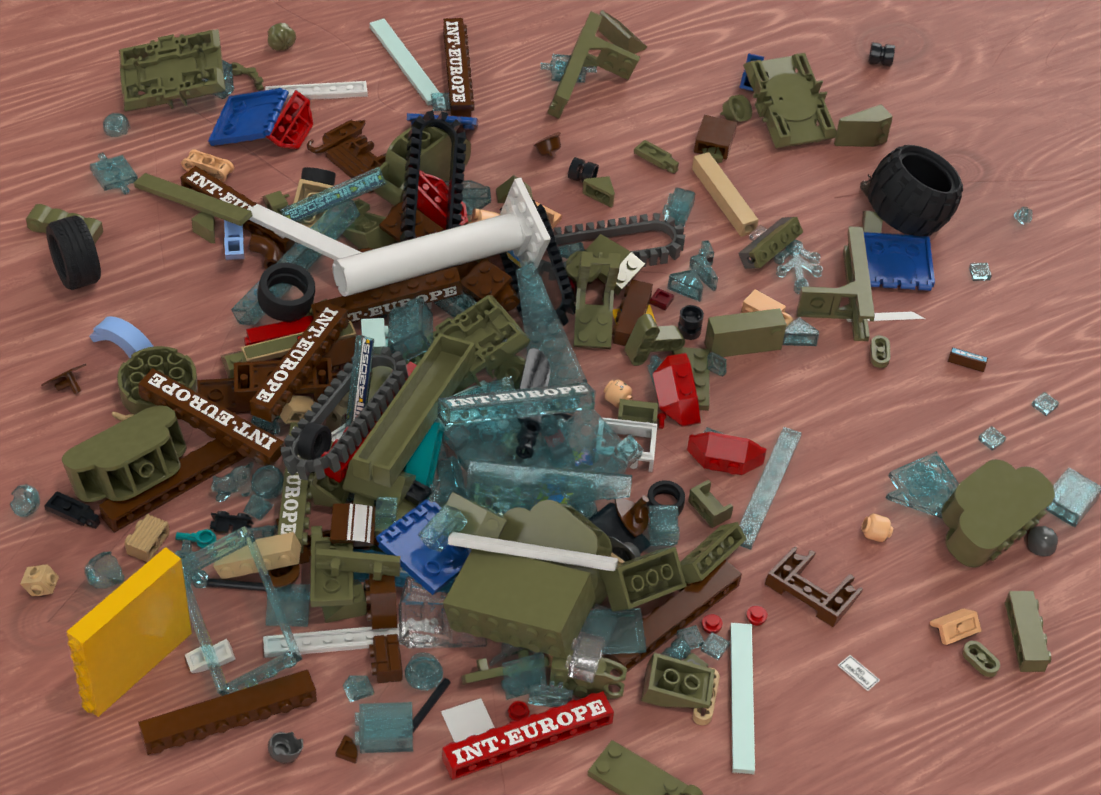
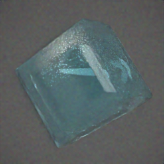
[243,494,274,521]
[343,676,375,702]

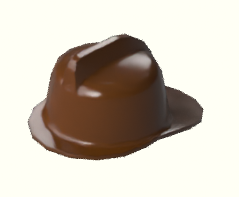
[534,132,561,157]
[267,564,300,587]

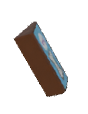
[948,347,988,372]

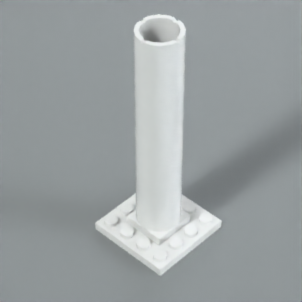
[332,177,551,296]

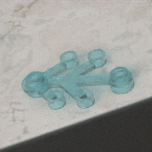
[774,240,823,294]

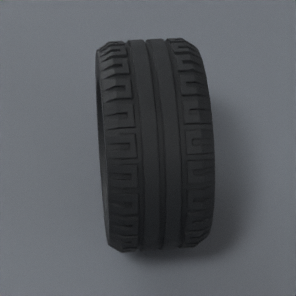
[46,215,101,290]

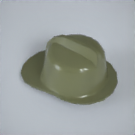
[720,95,752,122]

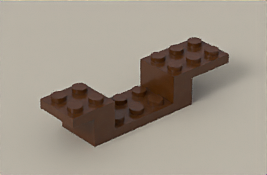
[379,201,512,304]
[196,358,352,413]

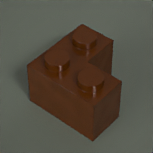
[365,574,398,630]

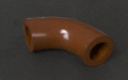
[249,234,283,269]

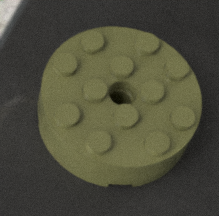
[117,346,198,414]

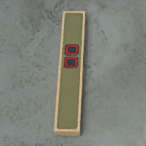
[241,321,356,362]

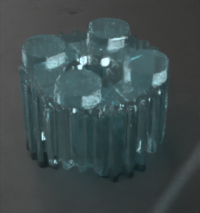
[648,505,680,546]

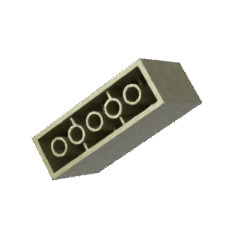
[443,549,596,659]

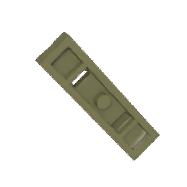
[315,548,401,581]
[461,649,549,684]

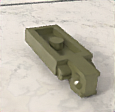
[634,140,679,174]

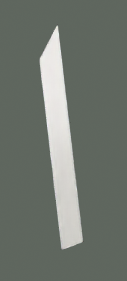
[847,312,925,322]

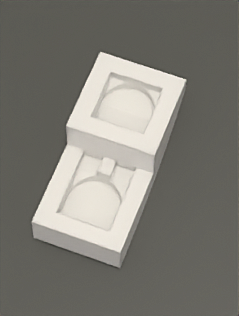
[185,639,235,673]

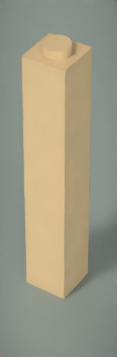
[692,152,758,237]

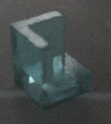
[375,497,398,529]

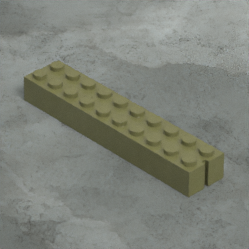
[352,333,475,488]

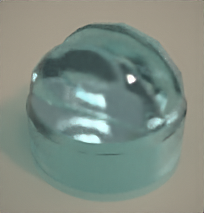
[192,570,209,588]

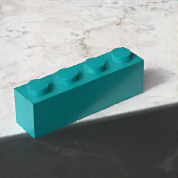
[403,422,445,500]

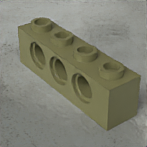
[680,522,747,584]

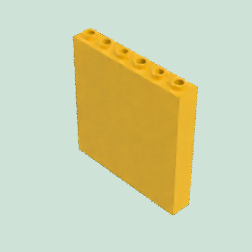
[66,547,192,717]

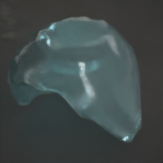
[84,552,125,589]

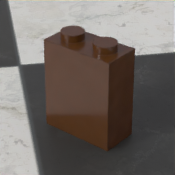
[694,115,737,160]

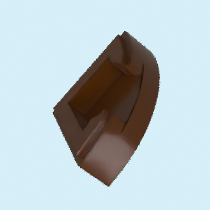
[336,735,358,764]

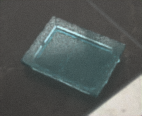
[577,608,646,655]

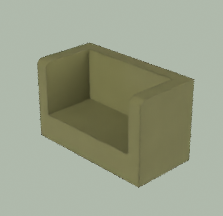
[618,399,658,424]
[688,480,733,528]

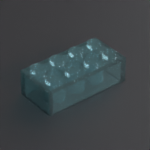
[388,297,433,361]

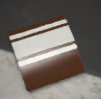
[330,504,377,547]

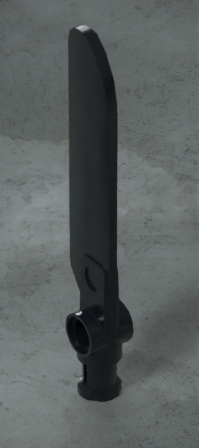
[514,348,551,459]

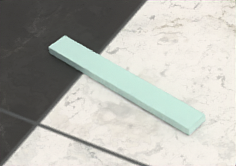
[370,19,443,105]
[730,623,755,774]

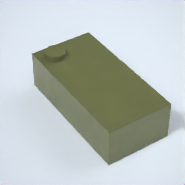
[704,308,787,359]
[601,547,687,612]

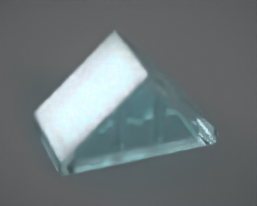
[667,269,704,302]
[782,317,819,346]

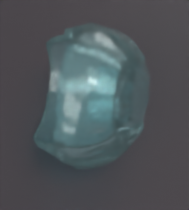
[251,465,284,500]

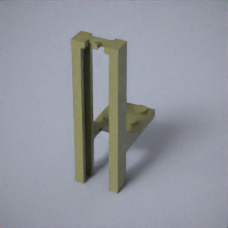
[547,11,640,119]
[796,226,875,341]
[574,251,620,349]

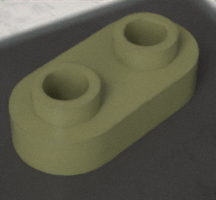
[870,335,890,368]
[962,641,1000,677]

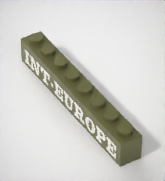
[277,422,314,553]

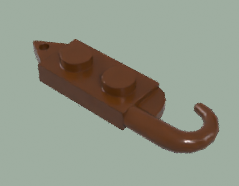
[307,119,366,153]

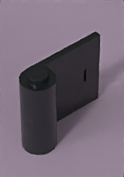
[589,502,652,554]

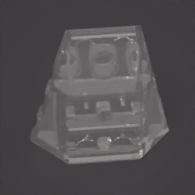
[398,576,487,648]

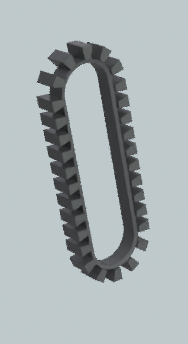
[534,213,685,280]
[281,347,409,480]

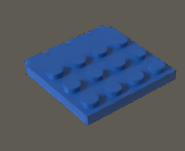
[208,88,289,146]
[407,113,478,130]
[864,232,935,291]
[376,499,471,595]

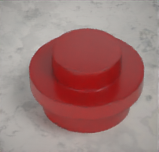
[747,606,768,626]
[702,614,723,634]
[508,701,530,721]

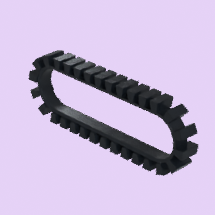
[400,111,467,242]
[499,200,576,332]

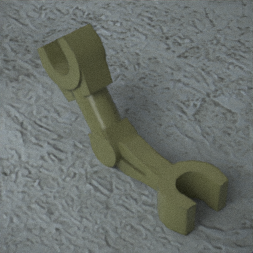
[229,62,264,91]

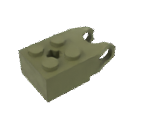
[549,649,627,699]

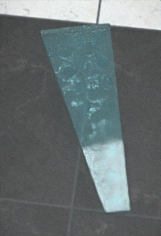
[516,262,587,401]
[465,459,632,514]

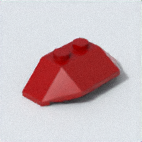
[266,90,313,149]
[417,170,468,230]
[652,353,701,427]
[687,432,767,475]

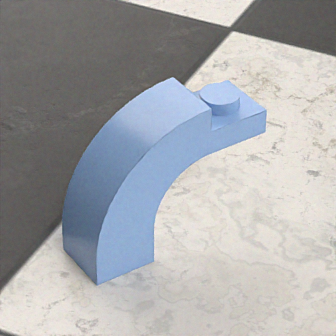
[224,220,245,260]
[89,316,154,358]

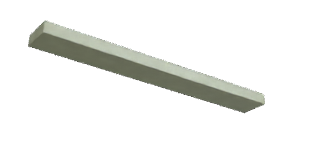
[133,173,253,226]

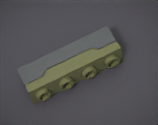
[738,217,803,269]

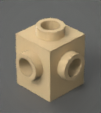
[20,564,59,596]

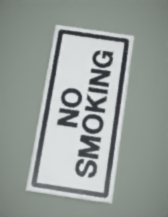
[838,655,880,691]

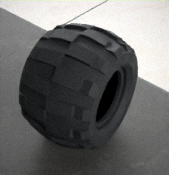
[868,145,963,237]

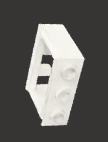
[594,417,657,472]

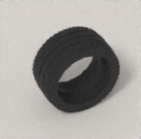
[257,262,315,322]

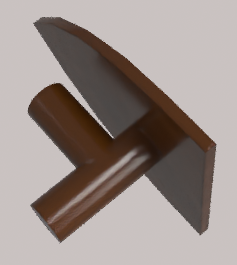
[41,364,86,394]
[614,495,649,537]

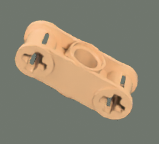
[181,149,234,182]

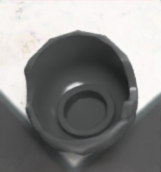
[1027,526,1058,556]
[268,732,303,764]

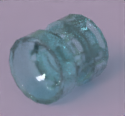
[661,638,691,660]

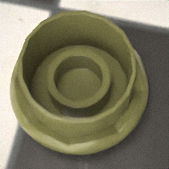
[267,23,296,51]

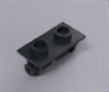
[210,511,254,535]

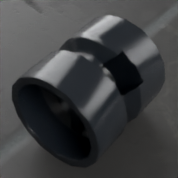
[869,42,895,66]
[568,157,599,183]
[678,305,704,340]

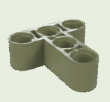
[624,314,685,366]

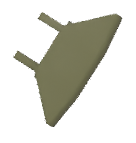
[262,191,293,217]

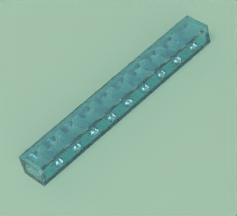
[231,200,361,325]

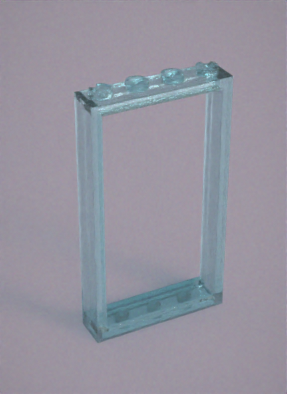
[181,526,303,696]

